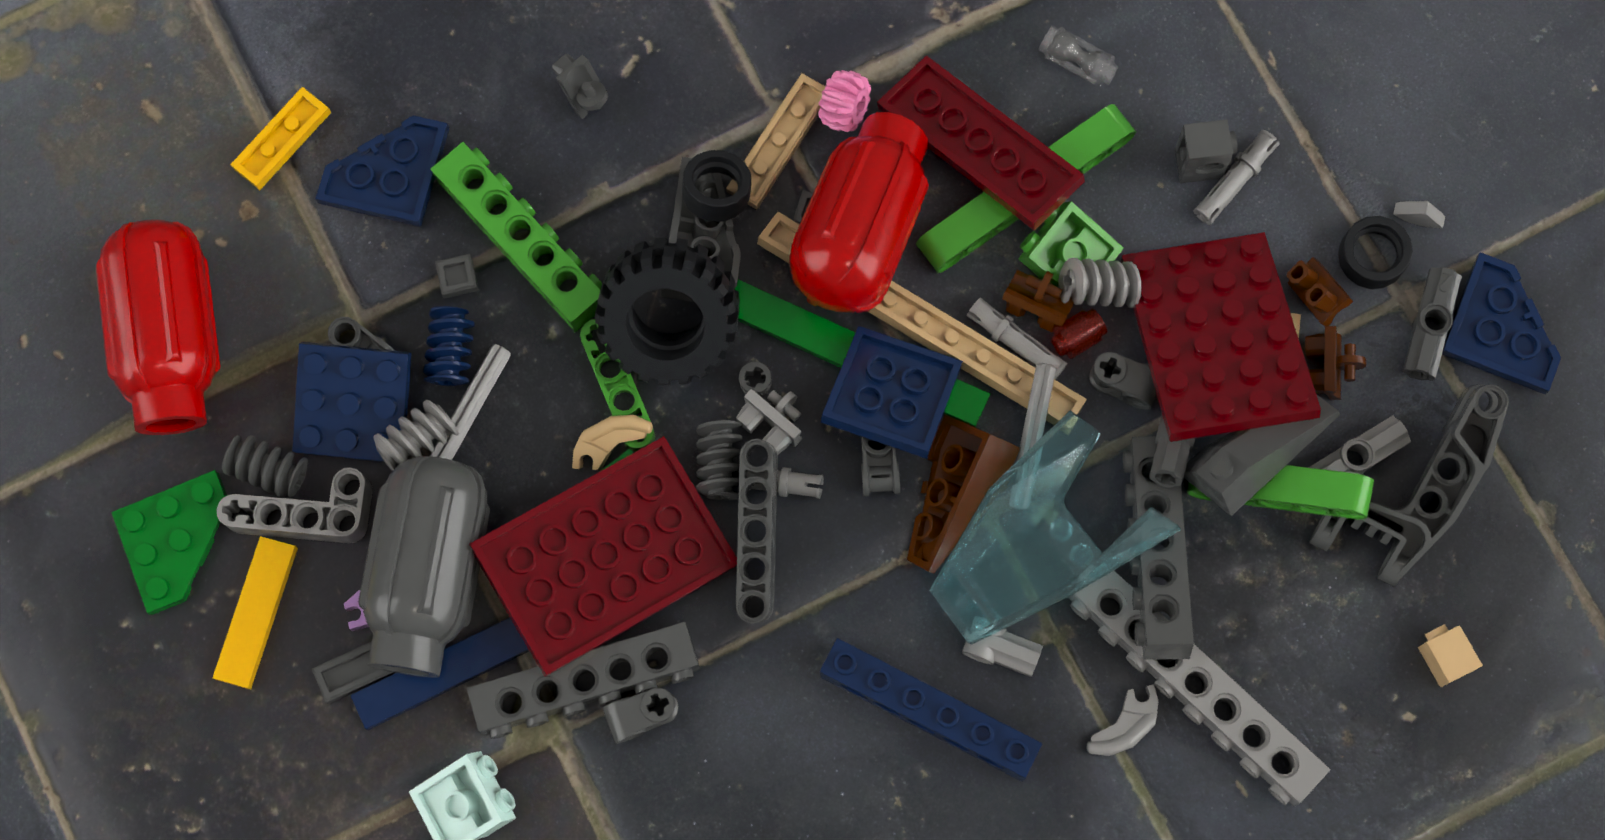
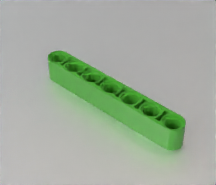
[916,104,1136,273]

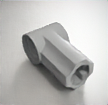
[962,617,1043,677]

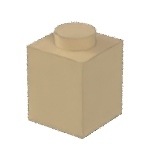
[1418,624,1483,688]

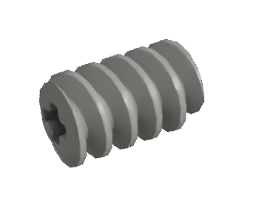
[1058,258,1141,308]
[373,400,459,471]

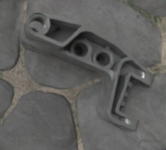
[1309,384,1509,587]

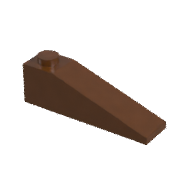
[907,414,1020,574]

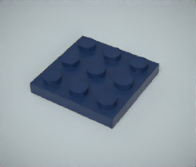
[821,326,963,459]
[292,342,411,462]

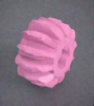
[818,70,871,132]

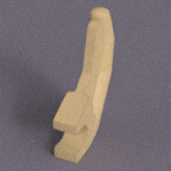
[572,415,653,470]

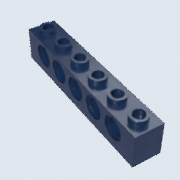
[820,638,1043,782]

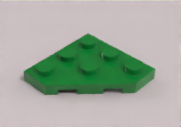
[111,470,227,615]

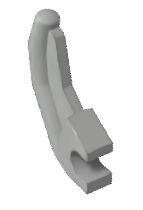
[1086,684,1159,756]

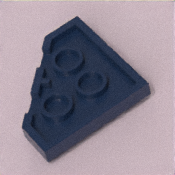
[315,116,450,227]
[1442,252,1561,394]

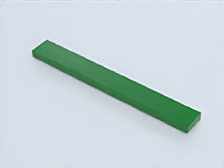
[734,279,991,428]

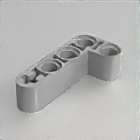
[217,467,372,543]

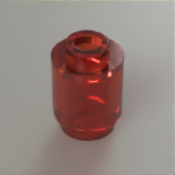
[1050,308,1108,359]

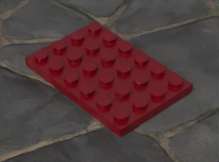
[1121,232,1321,442]
[469,436,737,677]

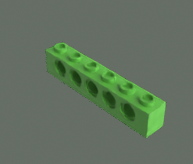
[430,142,602,332]

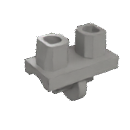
[736,389,802,455]

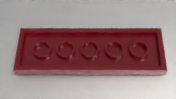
[877,55,1085,231]

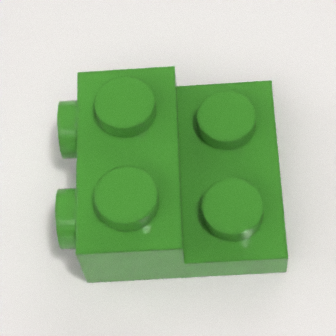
[1018,201,1124,302]

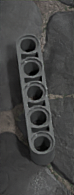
[736,439,778,624]

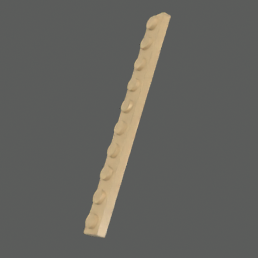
[757,212,1087,432]

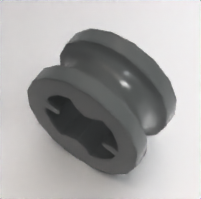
[739,361,772,396]

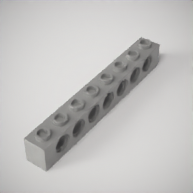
[1068,559,1331,806]

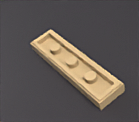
[726,73,825,209]

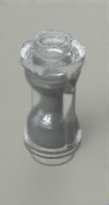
[1038,25,1119,88]

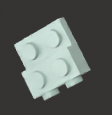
[409,751,516,840]

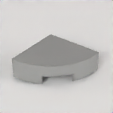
[1393,201,1445,228]

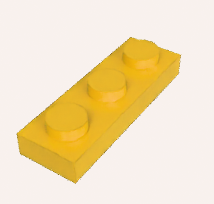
[230,87,331,190]

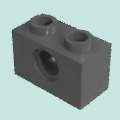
[1174,119,1237,183]

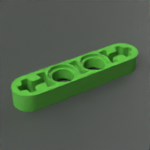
[580,319,655,452]

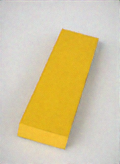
[212,536,298,690]

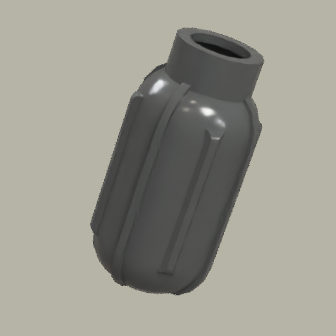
[358,456,490,678]

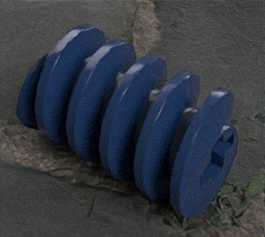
[423,306,475,386]

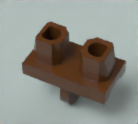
[1286,257,1353,327]
[1002,270,1074,332]
[1305,326,1366,400]

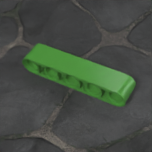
[1187,465,1374,520]

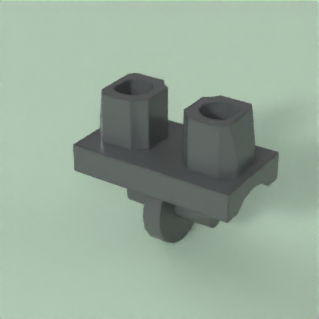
[552,53,608,119]

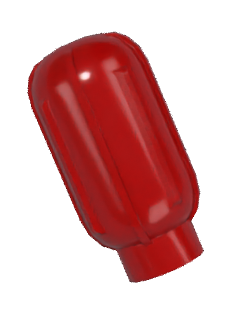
[789,112,929,313]
[96,220,220,435]

